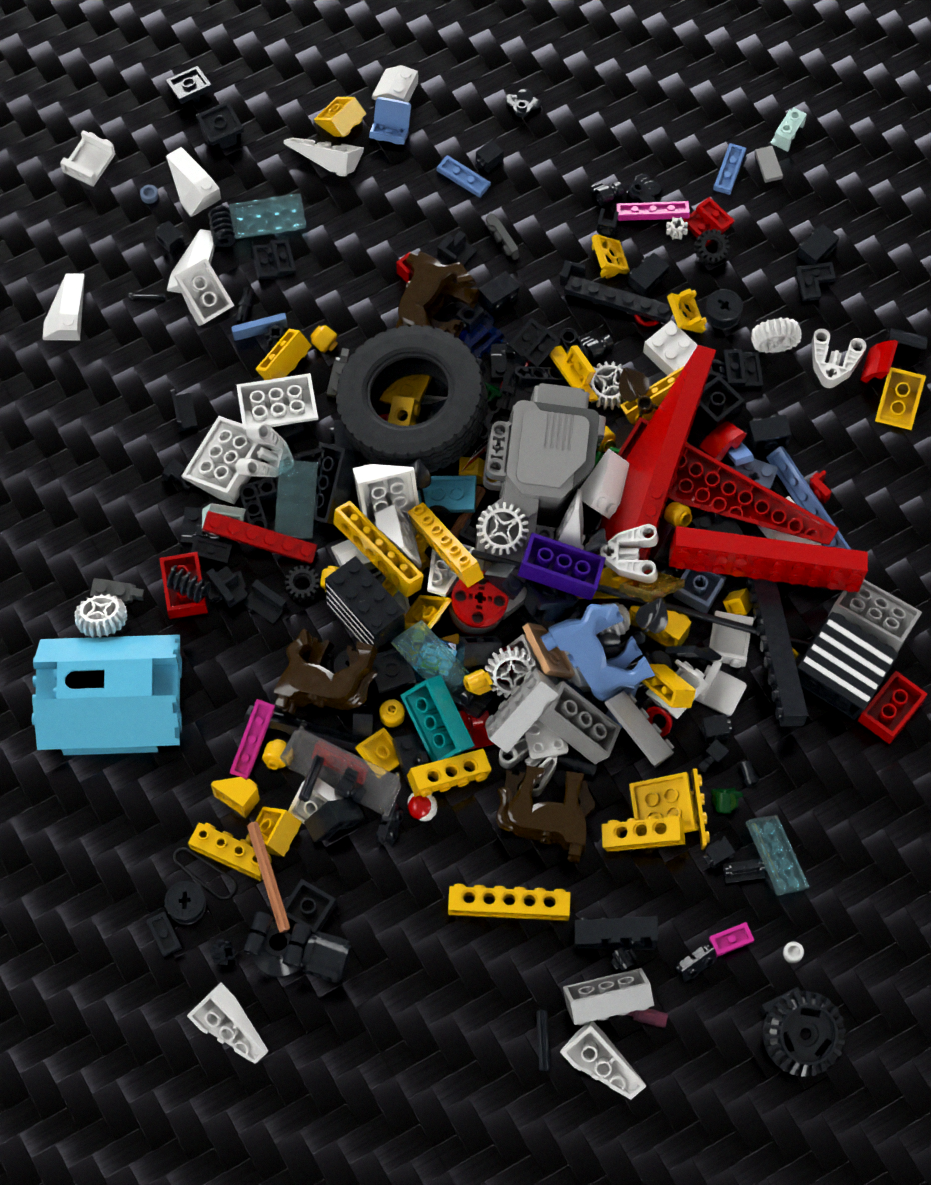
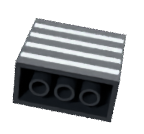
[325,556,405,653]
[796,611,898,720]

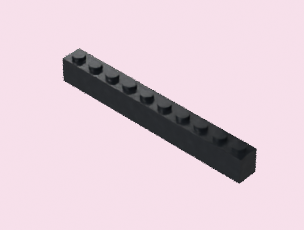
[745,577,808,727]

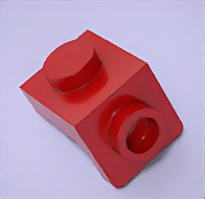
[809,470,832,504]

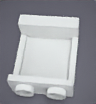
[60,130,115,187]
[709,611,754,668]
[646,659,708,719]

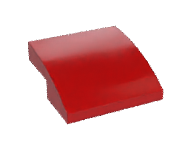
[683,197,735,247]
[860,340,898,383]
[699,421,747,462]

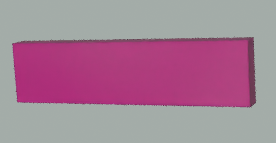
[616,201,690,221]
[230,699,276,779]

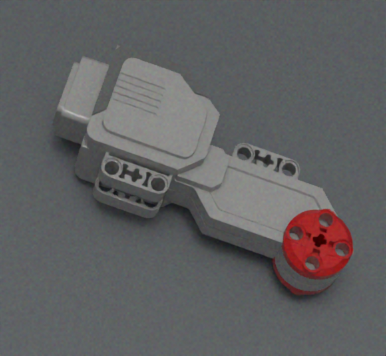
[448,383,606,636]

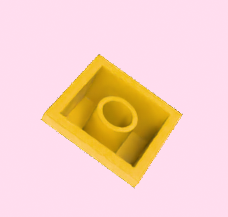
[314,97,367,137]
[211,777,260,818]
[245,807,302,857]

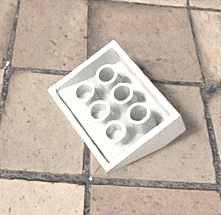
[237,373,318,431]
[181,416,269,504]
[353,464,419,528]

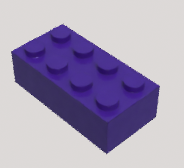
[517,533,606,601]

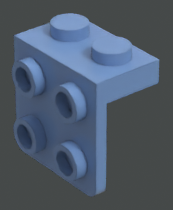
[369,97,411,145]

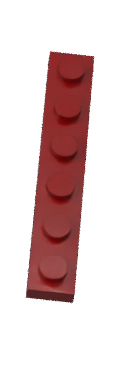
[202,511,317,564]

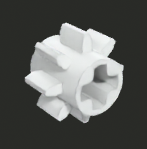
[666,217,688,240]

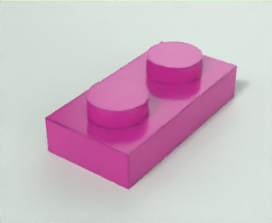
[709,922,754,957]

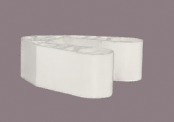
[811,329,866,388]
[235,423,294,477]
[600,524,659,584]
[499,737,558,797]

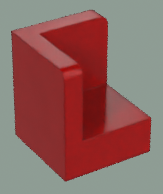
[397,252,414,283]

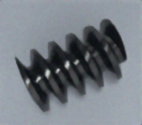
[208,206,236,247]
[167,565,211,603]

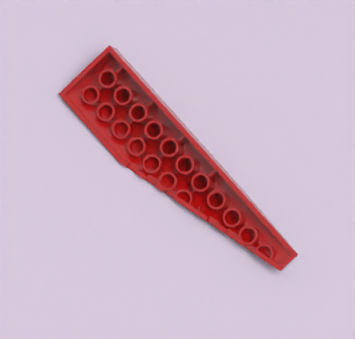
[597,345,716,560]
[617,417,839,545]

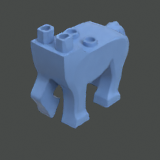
[540,603,655,701]

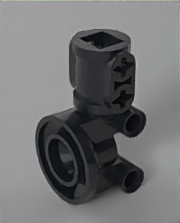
[243,912,352,982]

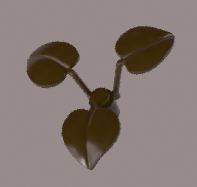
[615,367,658,449]

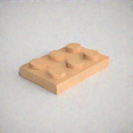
[522,623,575,679]

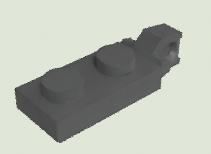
[326,348,350,398]
[90,578,145,604]

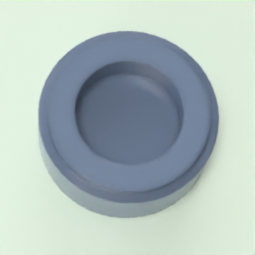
[140,185,159,204]

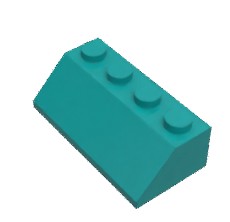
[400,675,475,762]

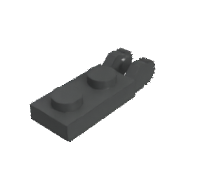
[486,213,519,260]

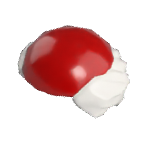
[407,793,438,821]

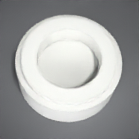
[783,942,804,963]

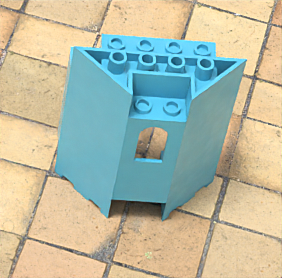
[32,635,182,755]

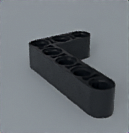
[240,464,320,529]

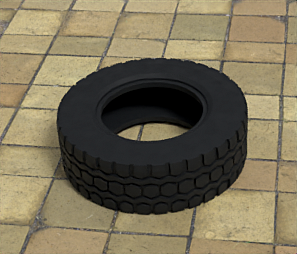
[336,325,488,473]

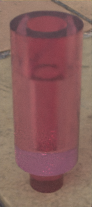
[626,1009,668,1028]

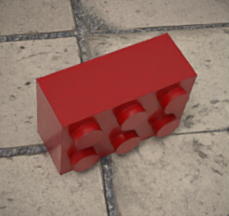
[159,552,208,619]
[858,671,928,744]

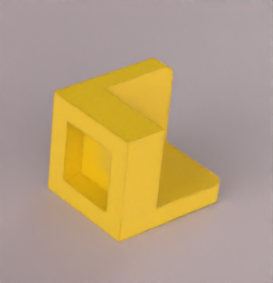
[723,588,753,616]

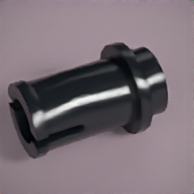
[740,760,759,787]

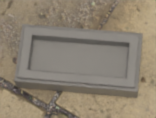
[755,146,783,183]

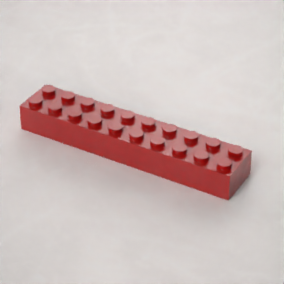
[669,526,868,592]

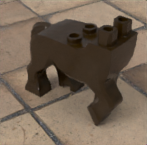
[396,251,481,338]
[274,629,379,715]
[496,766,595,863]

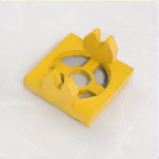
[591,234,630,279]
[667,289,707,333]

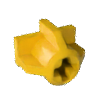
[463,669,493,695]

